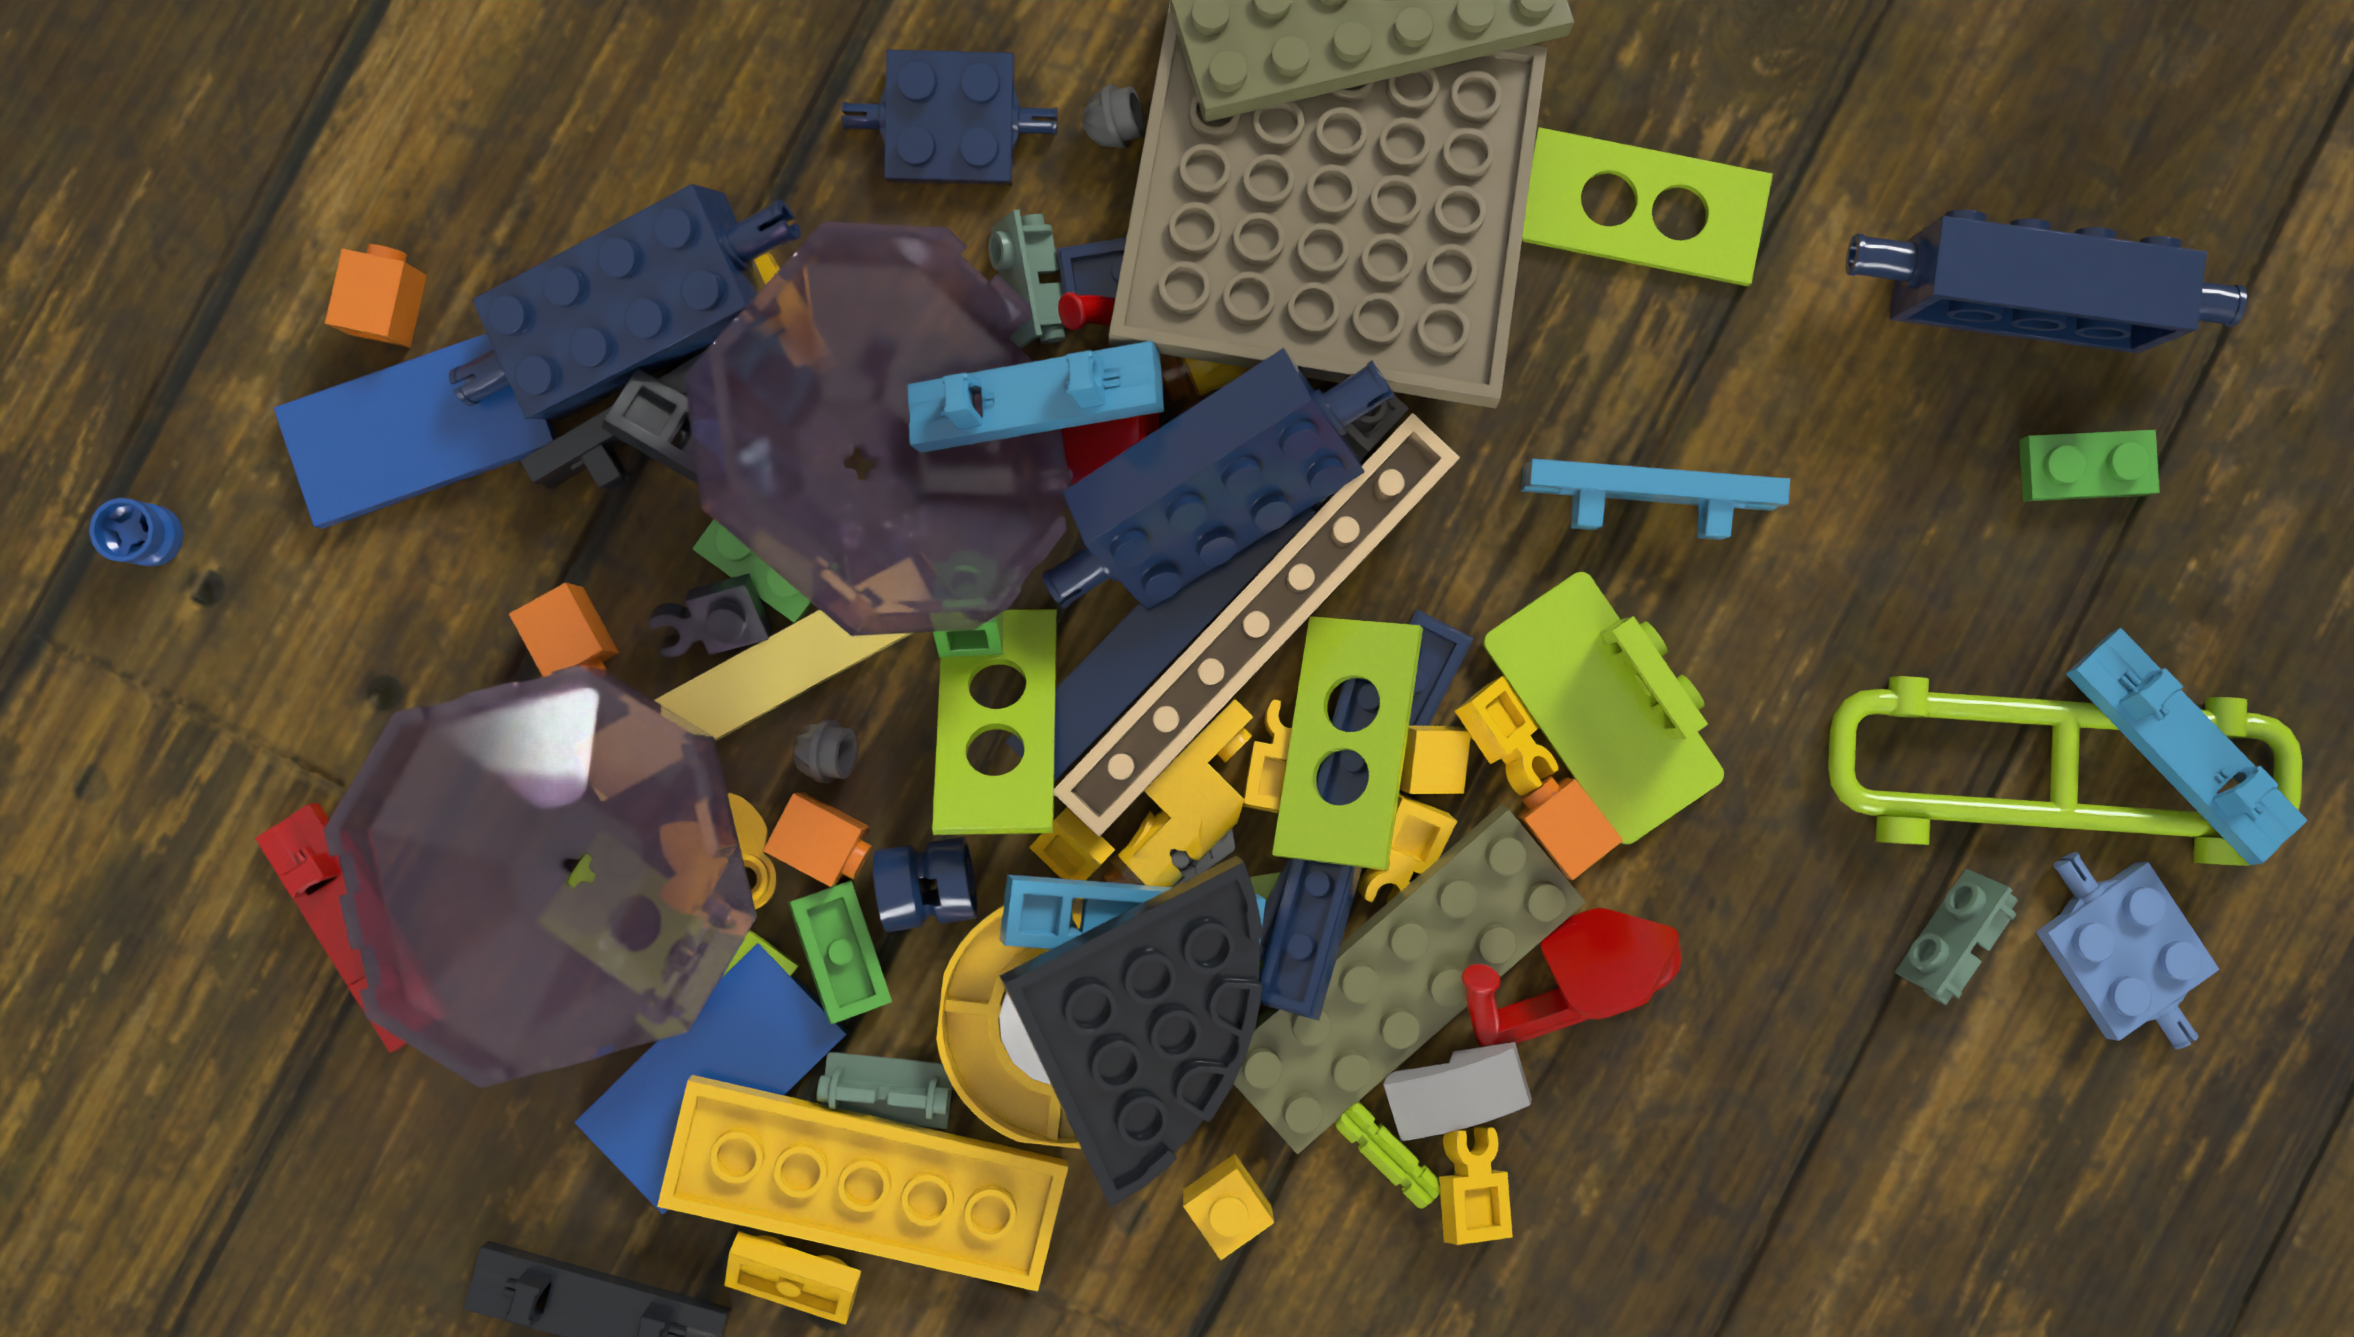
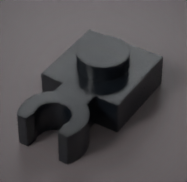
[647,573,772,657]

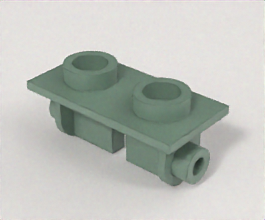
[988,209,1066,351]
[1895,869,2018,1006]
[817,1052,952,1129]

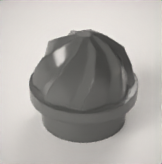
[1082,84,1145,149]
[792,719,858,783]

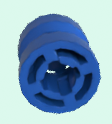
[89,498,183,567]

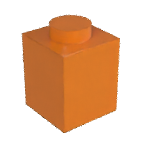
[325,244,427,348]
[509,583,619,687]
[1515,776,1623,880]
[763,792,872,887]

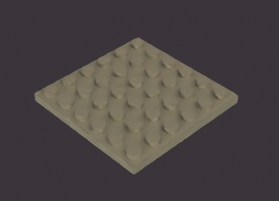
[1109,0,1547,409]

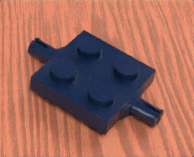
[842,50,1058,185]

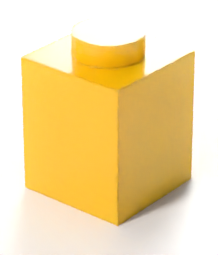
[1183,1153,1275,1260]

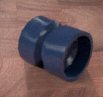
[873,836,978,932]

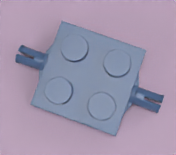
[2036,852,2220,1049]

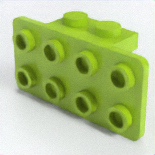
[1483,572,1724,844]

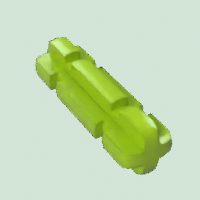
[1334,1101,1440,1209]

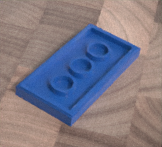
[274,333,557,529]
[574,943,850,1214]

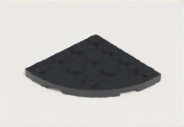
[1000,855,1263,1208]

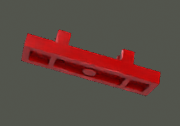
[255,803,452,1053]

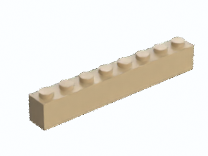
[1054,413,1460,837]

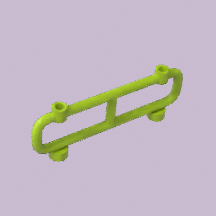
[1828,676,2302,866]

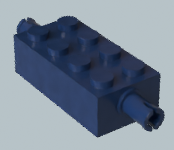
[449,184,801,420]
[1845,210,2247,353]
[1042,348,1395,610]

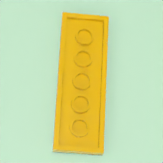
[657,1075,1068,1291]

